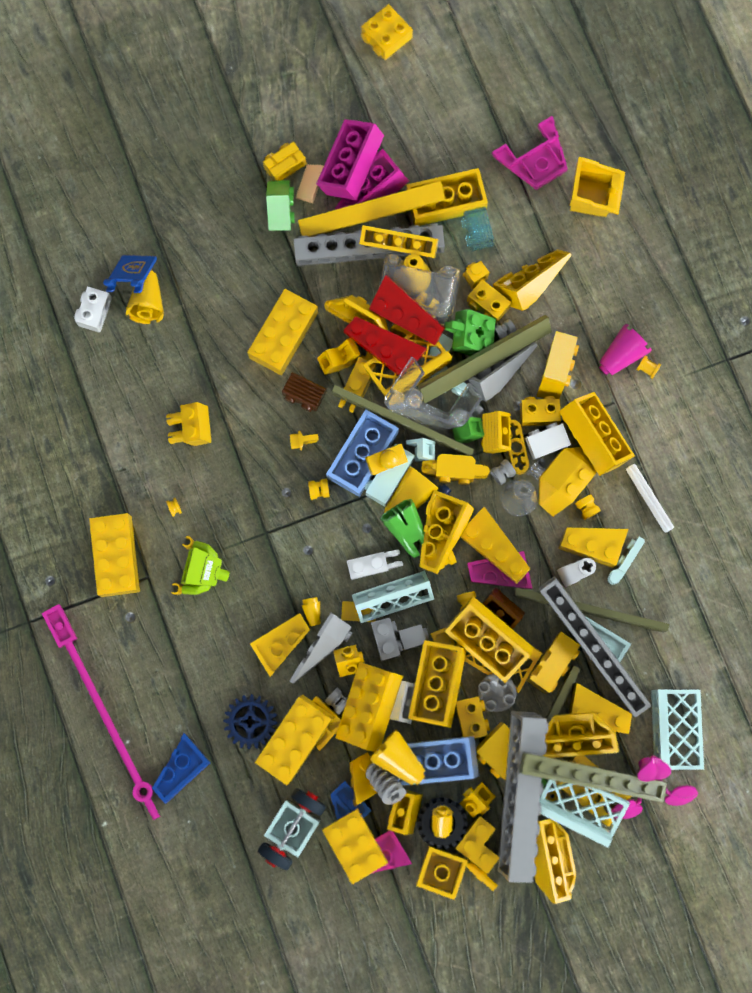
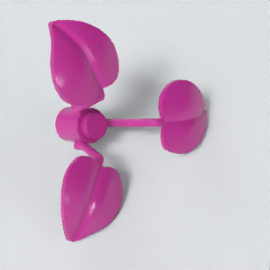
[607,755,699,819]

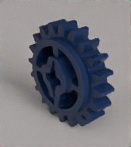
[223,694,278,750]

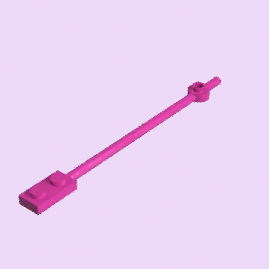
[42,604,160,820]

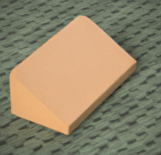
[296,164,324,204]

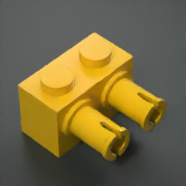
[166,402,211,446]

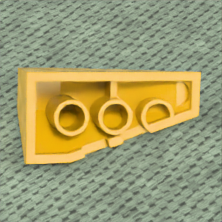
[419,490,474,575]

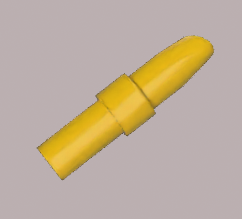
[466,862,498,891]

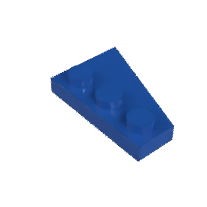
[152,733,211,804]

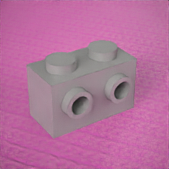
[371,617,403,662]

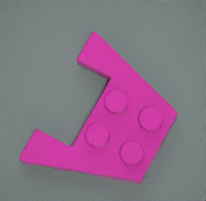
[492,116,568,190]

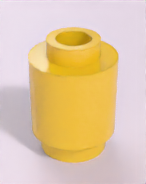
[432,806,453,838]

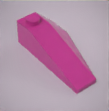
[335,148,409,210]

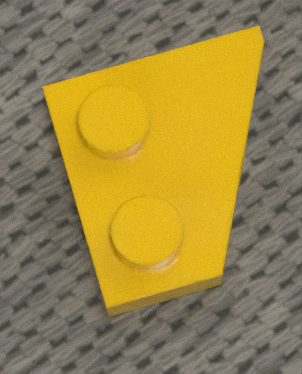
[349,752,377,807]

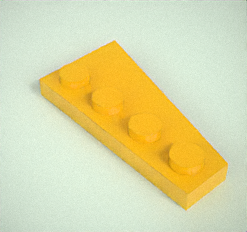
[460,507,530,584]

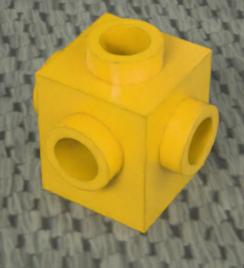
[333,645,365,677]
[459,782,496,818]

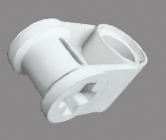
[557,558,596,587]

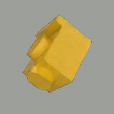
[462,261,490,289]

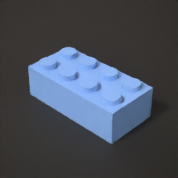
[326,409,399,497]
[397,736,479,786]

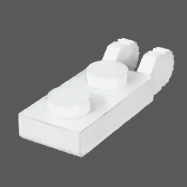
[347,550,403,580]

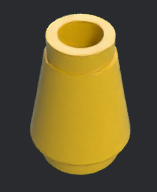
[301,597,321,626]

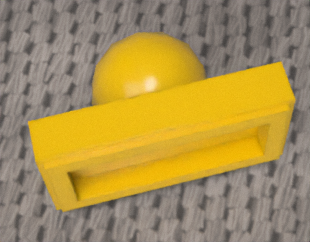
[365,444,408,475]

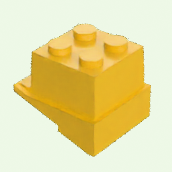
[569,157,625,217]

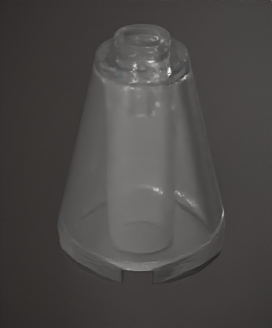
[501,478,539,516]

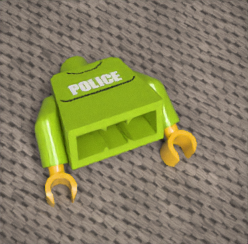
[171,536,230,595]

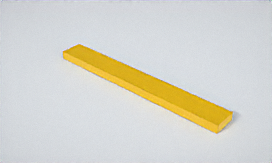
[298,181,446,237]

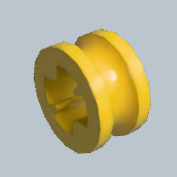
[166,498,182,517]

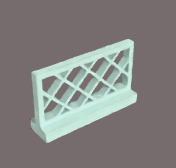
[651,690,704,770]
[539,780,630,847]

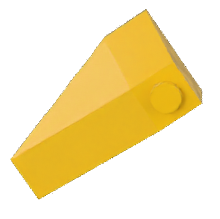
[492,249,571,311]

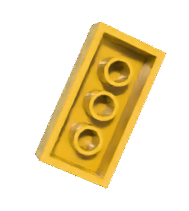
[406,168,488,226]
[247,289,319,376]
[559,392,635,476]
[89,513,140,597]
[444,597,534,683]
[408,640,467,728]
[335,662,403,752]
[255,694,335,786]

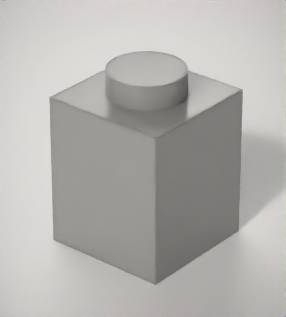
[399,624,429,651]

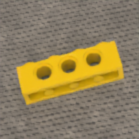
[359,225,439,258]

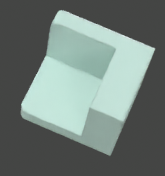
[406,438,435,462]

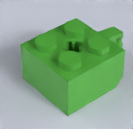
[445,309,496,356]

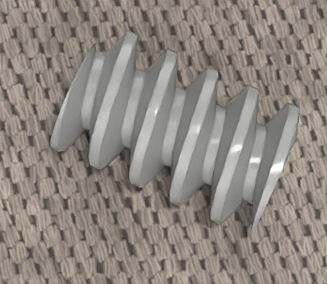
[366,763,406,805]

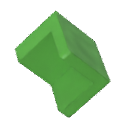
[452,417,484,443]

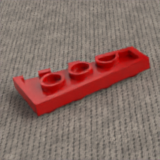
[344,316,427,379]

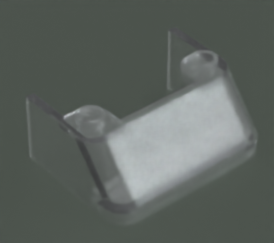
[384,357,482,431]

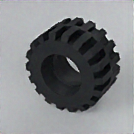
[417,797,468,849]

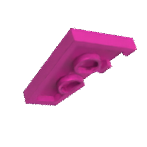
[467,551,533,589]
[371,830,412,874]

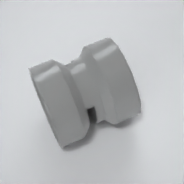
[494,319,517,341]
[490,459,517,485]
[324,688,348,715]

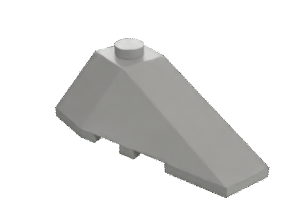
[464,343,537,401]
[290,613,353,684]

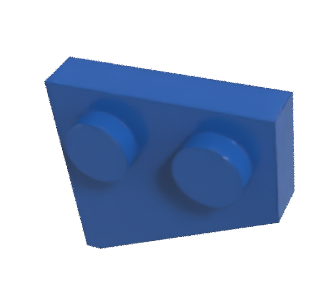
[330,781,372,820]

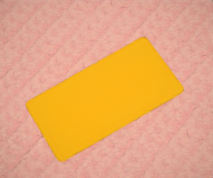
[341,601,376,622]

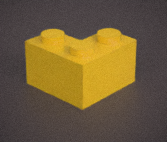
[455,815,499,874]

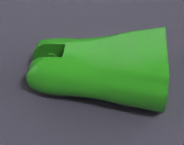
[380,499,425,558]

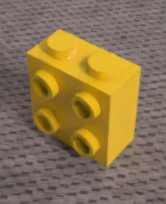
[361,4,413,60]
[476,722,510,780]

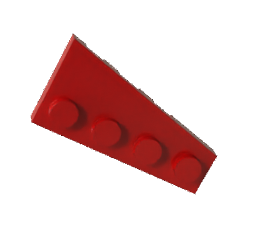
[369,275,445,345]

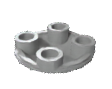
[478,674,517,712]

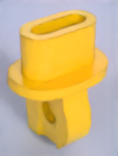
[290,430,319,451]

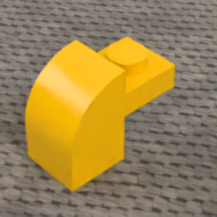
[317,338,361,375]

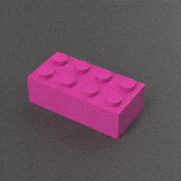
[316,119,384,200]

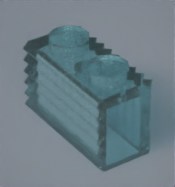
[461,207,495,252]

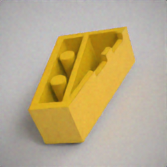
[536,331,579,399]
[558,528,628,568]

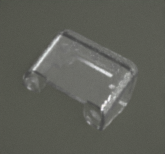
[379,254,460,326]

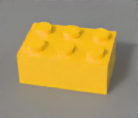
[322,808,388,884]

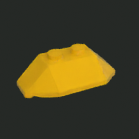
[324,295,388,330]
[538,447,596,517]
[543,712,619,758]
[534,818,576,904]

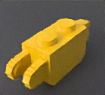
[338,352,377,413]
[421,454,490,485]

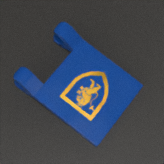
[103,255,157,293]

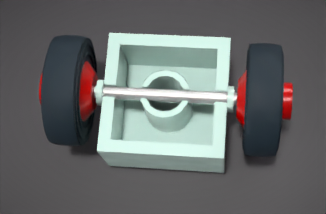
[257,788,326,870]

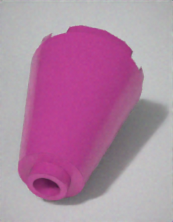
[599,323,652,375]

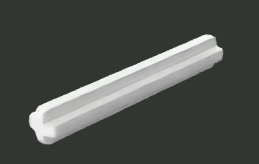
[626,464,674,533]

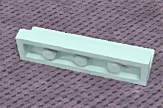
[352,571,434,623]

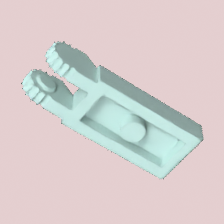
[607,537,645,585]

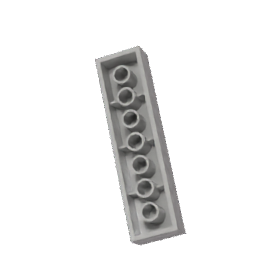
[498,711,548,883]

